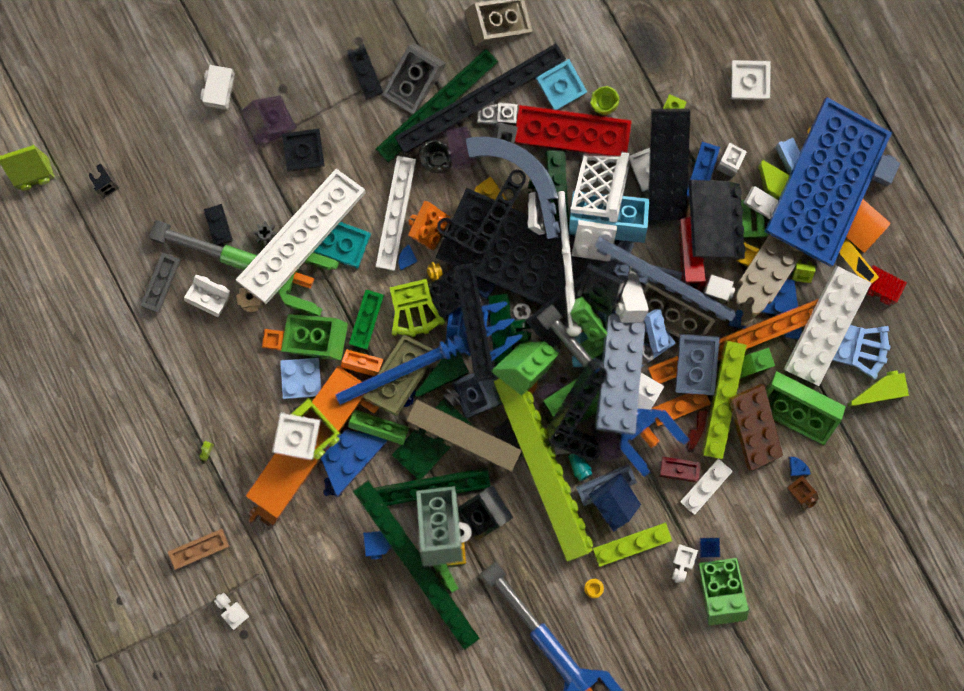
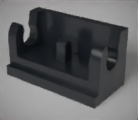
[89,163,119,198]

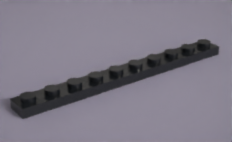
[395,43,566,155]

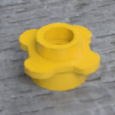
[427,262,443,281]

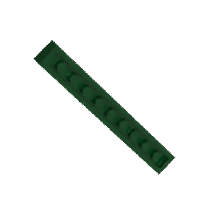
[353,480,480,650]

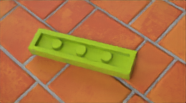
[593,522,672,567]

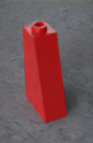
[679,217,705,292]

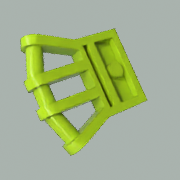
[389,279,446,337]

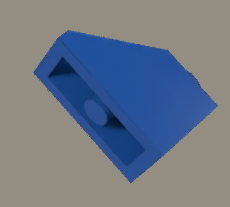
[364,531,391,559]

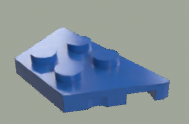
[321,429,387,497]

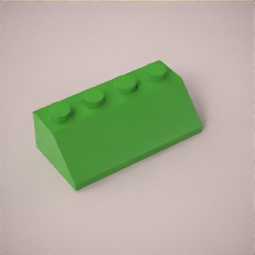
[766,371,846,445]

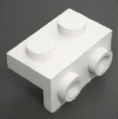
[184,275,230,317]

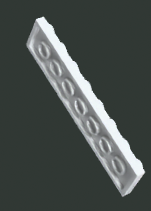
[236,169,366,304]

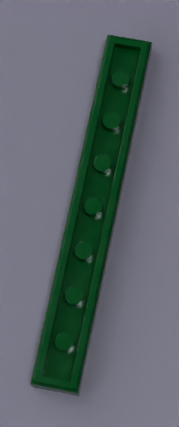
[375,49,499,164]

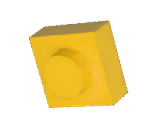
[737,243,760,266]

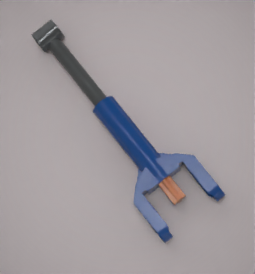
[537,304,690,477]
[480,561,623,691]

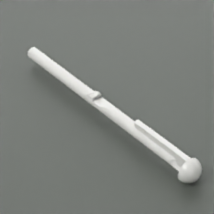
[557,191,582,336]

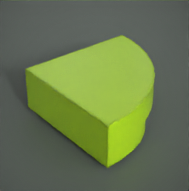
[199,441,214,462]

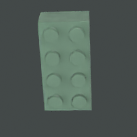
[416,486,463,566]

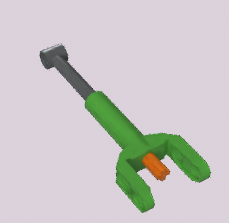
[148,220,339,317]

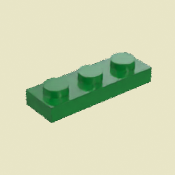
[349,289,384,350]

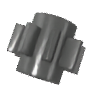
[253,221,277,246]

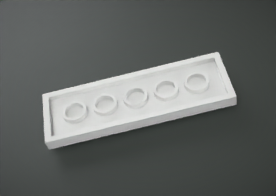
[784,266,871,386]

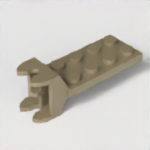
[727,234,803,326]

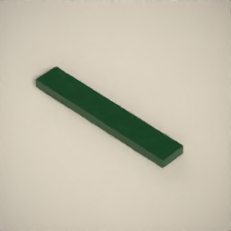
[374,467,491,506]

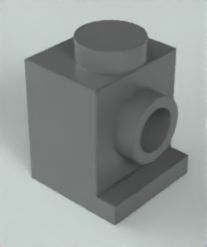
[493,123,518,144]

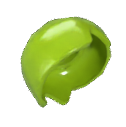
[590,86,619,115]

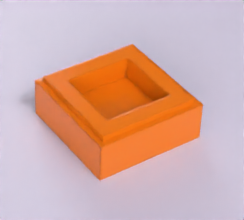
[262,329,284,351]

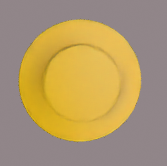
[584,579,604,598]

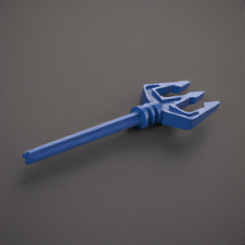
[335,301,522,405]

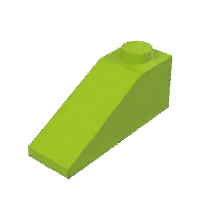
[847,370,909,407]

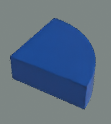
[399,245,418,270]
[789,457,811,476]

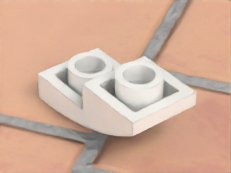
[477,103,517,124]

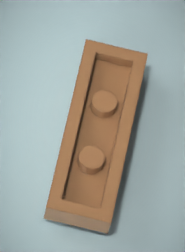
[168,529,230,570]

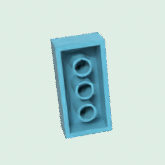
[568,191,649,243]

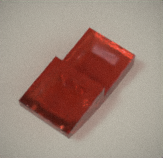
[687,411,707,450]

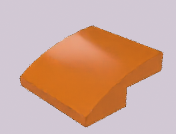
[846,199,891,253]

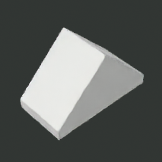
[716,143,746,178]

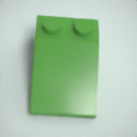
[281,314,348,361]

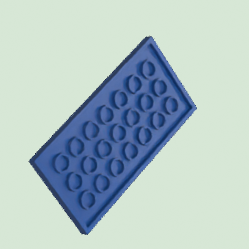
[765,97,892,267]

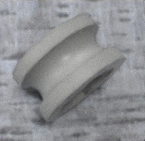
[513,303,530,320]
[642,345,654,365]

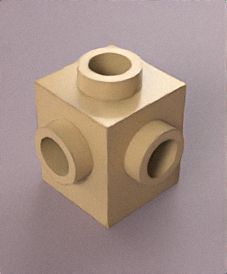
[237,288,263,312]

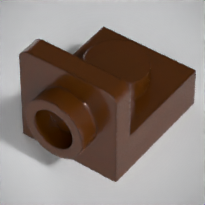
[787,476,819,510]
[248,506,280,526]

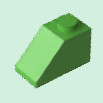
[740,348,775,378]

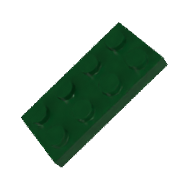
[392,399,472,480]

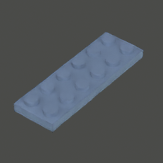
[596,314,645,435]

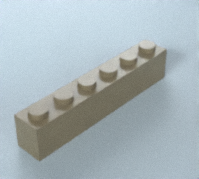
[406,400,522,473]

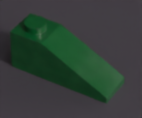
[415,351,469,398]

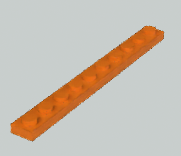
[647,298,819,384]

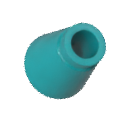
[568,454,593,481]

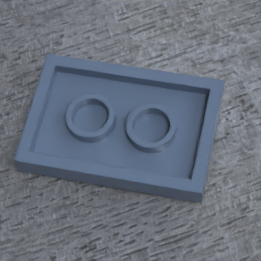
[675,334,720,395]

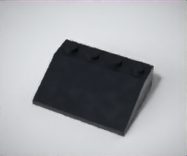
[688,180,746,262]

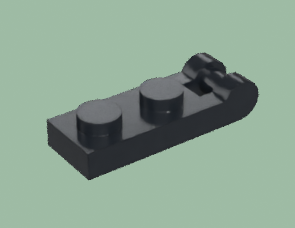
[347,44,383,100]

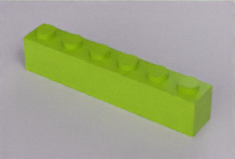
[702,340,747,459]

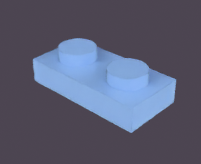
[644,309,669,352]

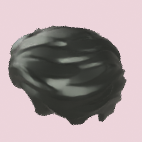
[419,140,453,173]

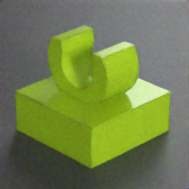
[792,260,816,283]

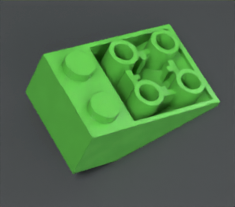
[699,558,749,626]

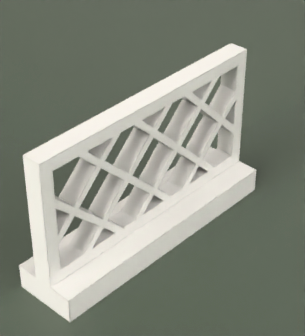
[571,152,629,223]

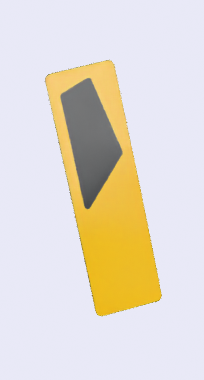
[839,238,879,283]

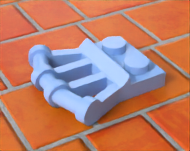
[832,325,891,380]

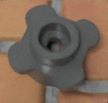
[443,389,461,407]

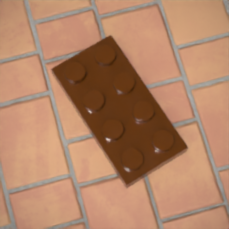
[728,384,783,471]

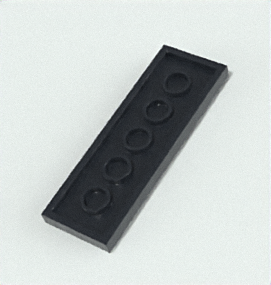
[648,109,691,220]

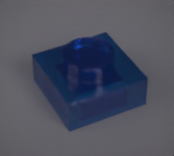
[699,538,720,558]

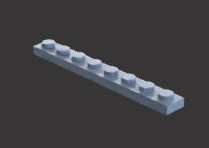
[595,237,735,321]

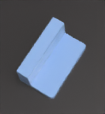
[775,138,800,175]

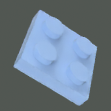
[280,358,321,399]

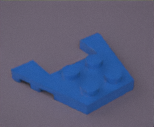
[728,279,802,340]

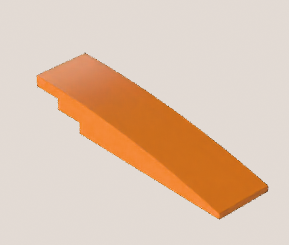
[246,368,365,518]

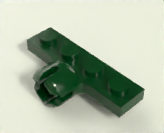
[528,151,569,227]
[488,294,532,367]

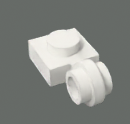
[672,544,698,583]
[214,593,249,630]

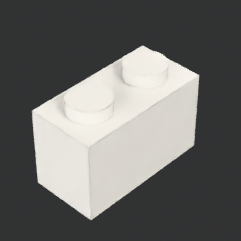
[201,65,235,110]
[702,275,735,304]

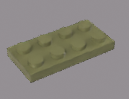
[363,334,433,416]

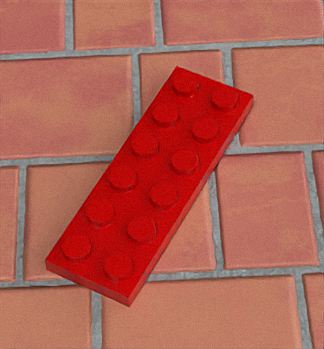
[515,105,632,157]

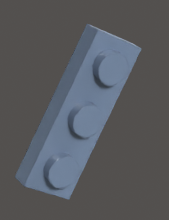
[576,464,637,506]

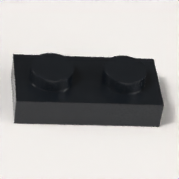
[203,204,234,246]

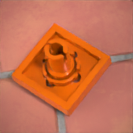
[408,201,450,251]

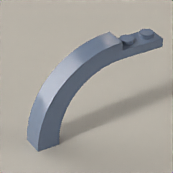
[466,137,560,239]

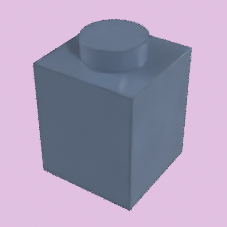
[871,155,900,187]

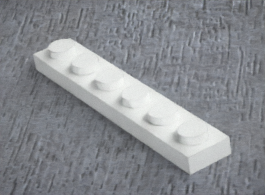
[376,156,416,271]

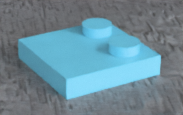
[536,59,587,110]

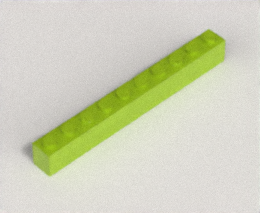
[494,378,593,561]

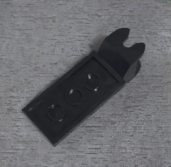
[525,261,628,348]

